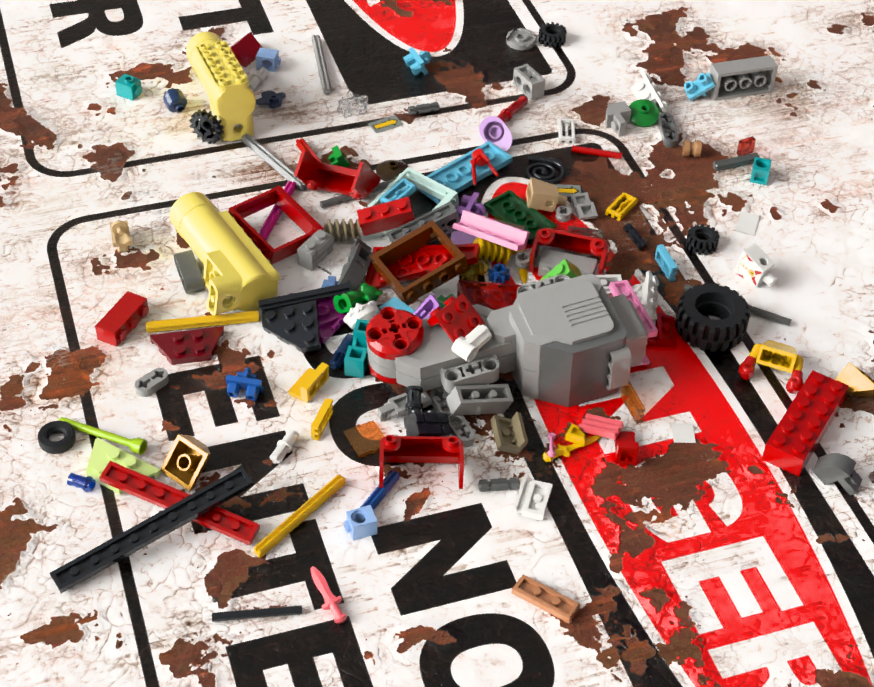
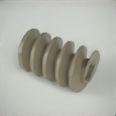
[324,218,361,242]

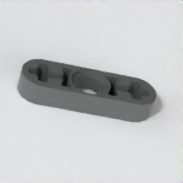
[658,112,679,148]

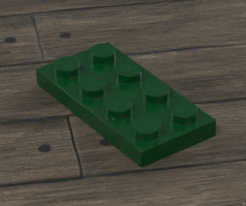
[484,190,557,245]

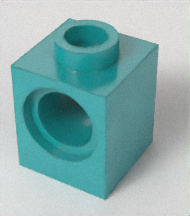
[750,157,772,185]

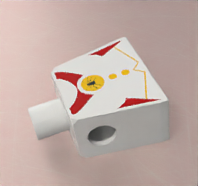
[733,243,777,287]

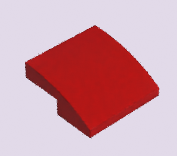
[647,312,676,347]

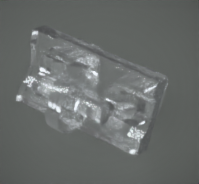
[337,91,368,118]

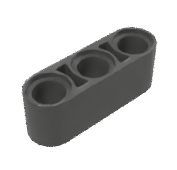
[173,250,204,293]

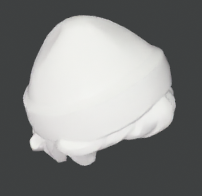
[343,300,380,330]

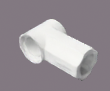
[452,325,492,362]

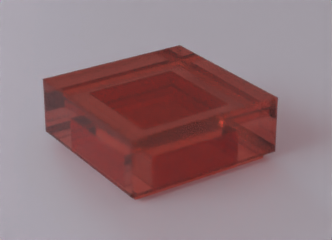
[736,136,756,156]

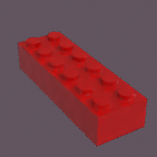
[762,370,849,476]

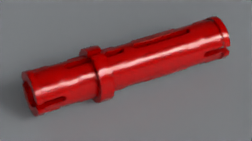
[496,96,528,123]

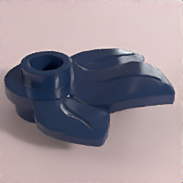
[256,90,286,109]

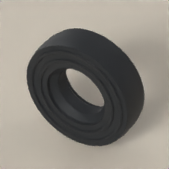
[38,421,76,454]

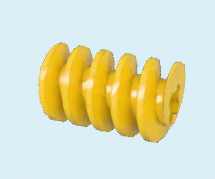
[473,237,513,265]

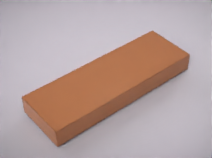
[512,574,580,623]

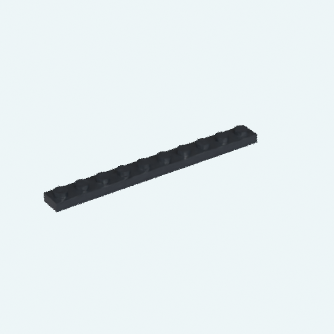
[50,467,254,594]

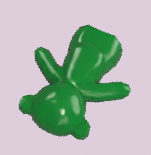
[333,283,383,314]

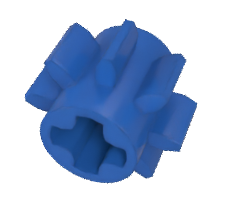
[488,264,510,286]

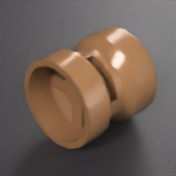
[682,140,702,157]

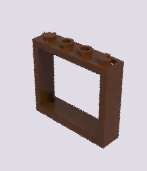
[370,220,469,305]

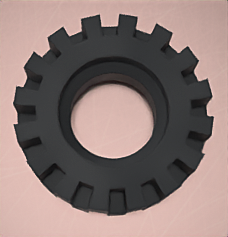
[538,22,567,48]
[686,224,720,256]

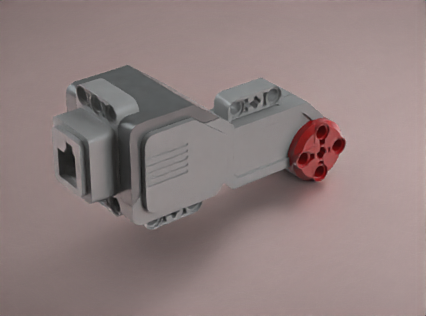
[366,274,648,407]

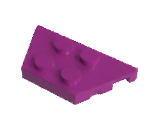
[290,293,347,343]

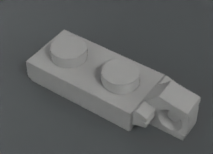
[377,391,432,421]

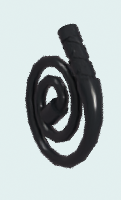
[526,155,566,184]

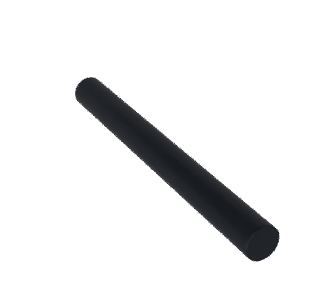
[212,605,302,622]

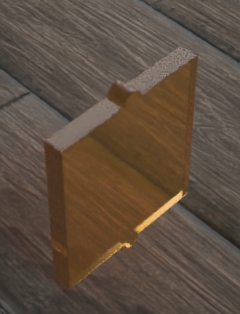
[344,420,385,458]

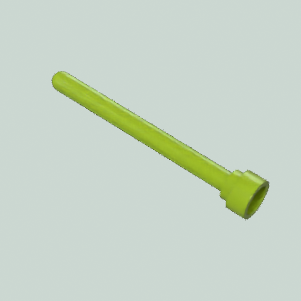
[58,417,147,455]

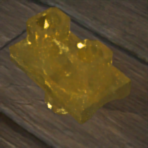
[460,259,489,287]

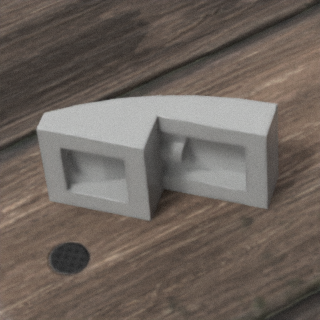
[570,192,598,220]

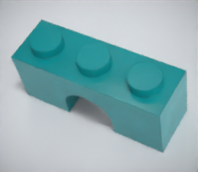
[344,319,369,378]

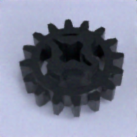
[189,109,225,144]

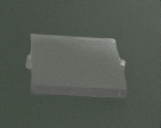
[317,250,349,280]

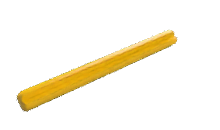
[146,310,260,333]
[253,474,346,558]

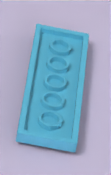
[417,141,513,204]

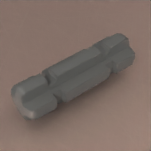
[408,102,440,115]
[478,477,519,492]

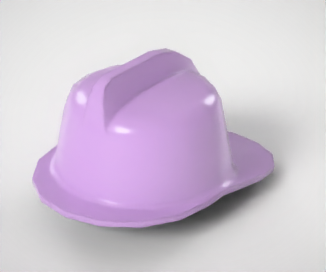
[479,116,513,152]

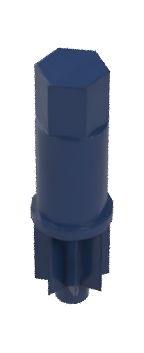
[329,334,353,369]

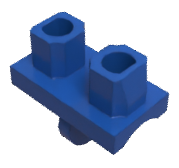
[225,367,264,401]

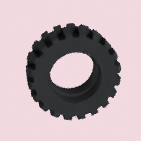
[675,283,750,352]

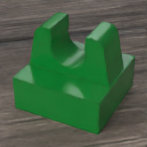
[328,145,350,168]

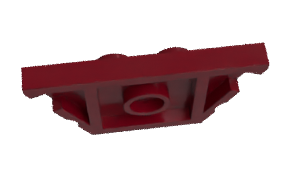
[150,326,224,365]

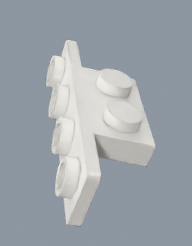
[631,70,669,113]
[632,270,659,325]

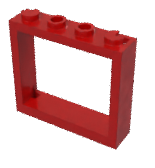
[228,186,324,265]

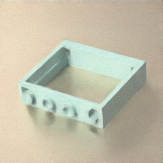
[367,167,459,233]

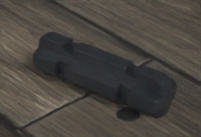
[623,223,648,251]

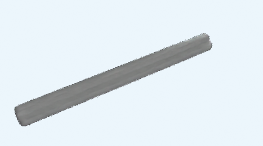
[312,34,332,94]

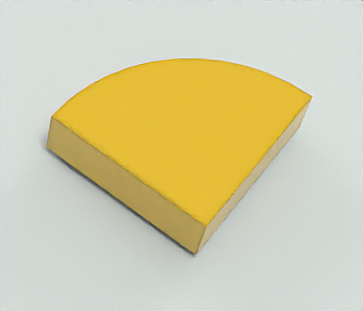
[565,424,586,445]

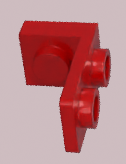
[614,431,639,465]

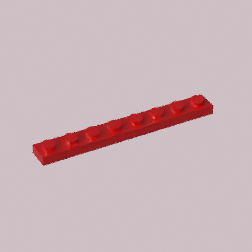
[99,461,260,546]

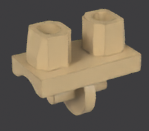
[110,220,131,252]

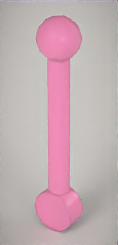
[547,432,556,458]

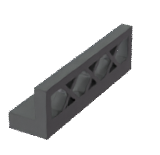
[386,201,460,245]

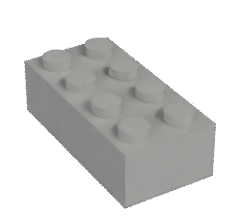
[707,55,778,101]

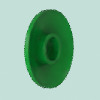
[629,99,660,127]

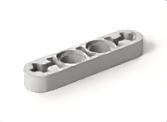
[430,387,475,447]

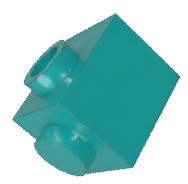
[115,74,142,101]

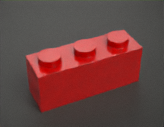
[357,197,415,236]
[95,291,149,347]

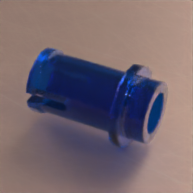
[67,472,96,492]

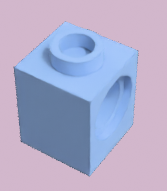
[256,47,281,72]
[343,505,377,541]

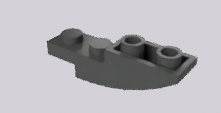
[338,238,373,291]

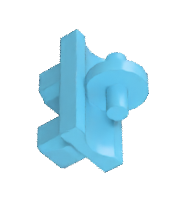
[403,47,431,75]
[684,72,716,101]

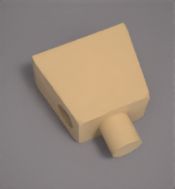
[526,177,567,212]

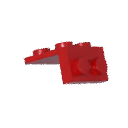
[426,293,485,343]

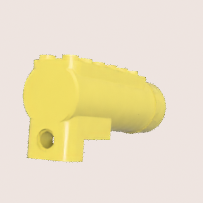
[186,32,256,141]
[170,192,280,316]

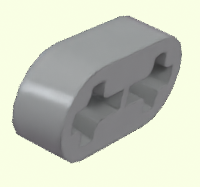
[135,368,169,397]

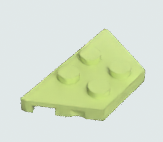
[86,437,161,494]

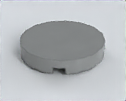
[506,28,537,50]

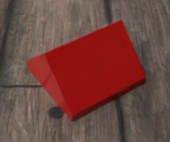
[230,32,263,67]

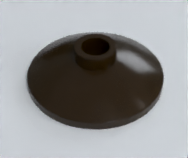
[376,160,409,181]

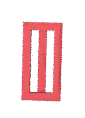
[579,413,624,439]

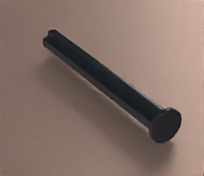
[258,281,352,311]

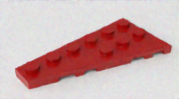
[365,244,480,289]

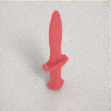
[311,566,347,624]

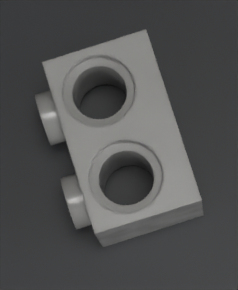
[513,64,546,100]

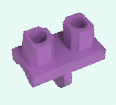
[456,192,486,218]

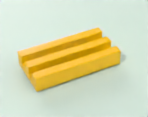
[605,192,638,221]
[311,398,333,441]

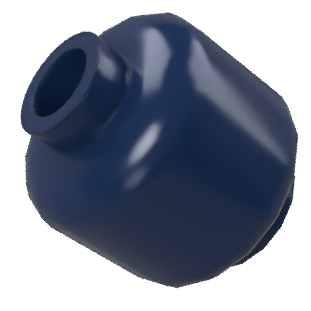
[163,88,188,113]

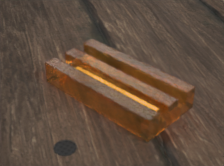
[621,381,645,424]

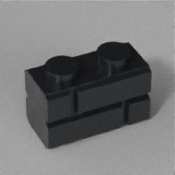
[403,409,451,437]

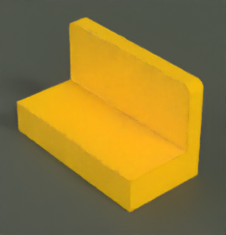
[288,362,329,403]

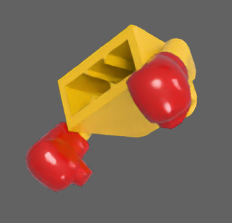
[738,340,804,394]

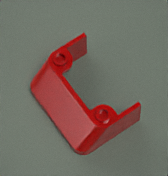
[294,150,381,201]
[529,228,610,275]
[379,435,464,489]

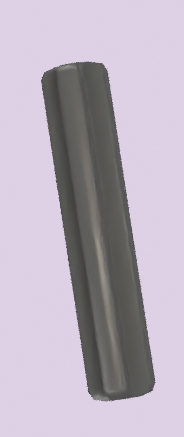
[713,153,760,171]

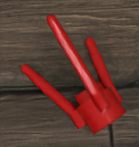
[470,148,499,185]

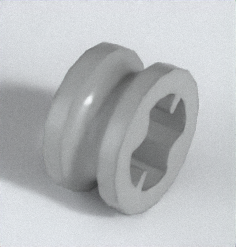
[555,206,572,222]
[514,251,530,269]

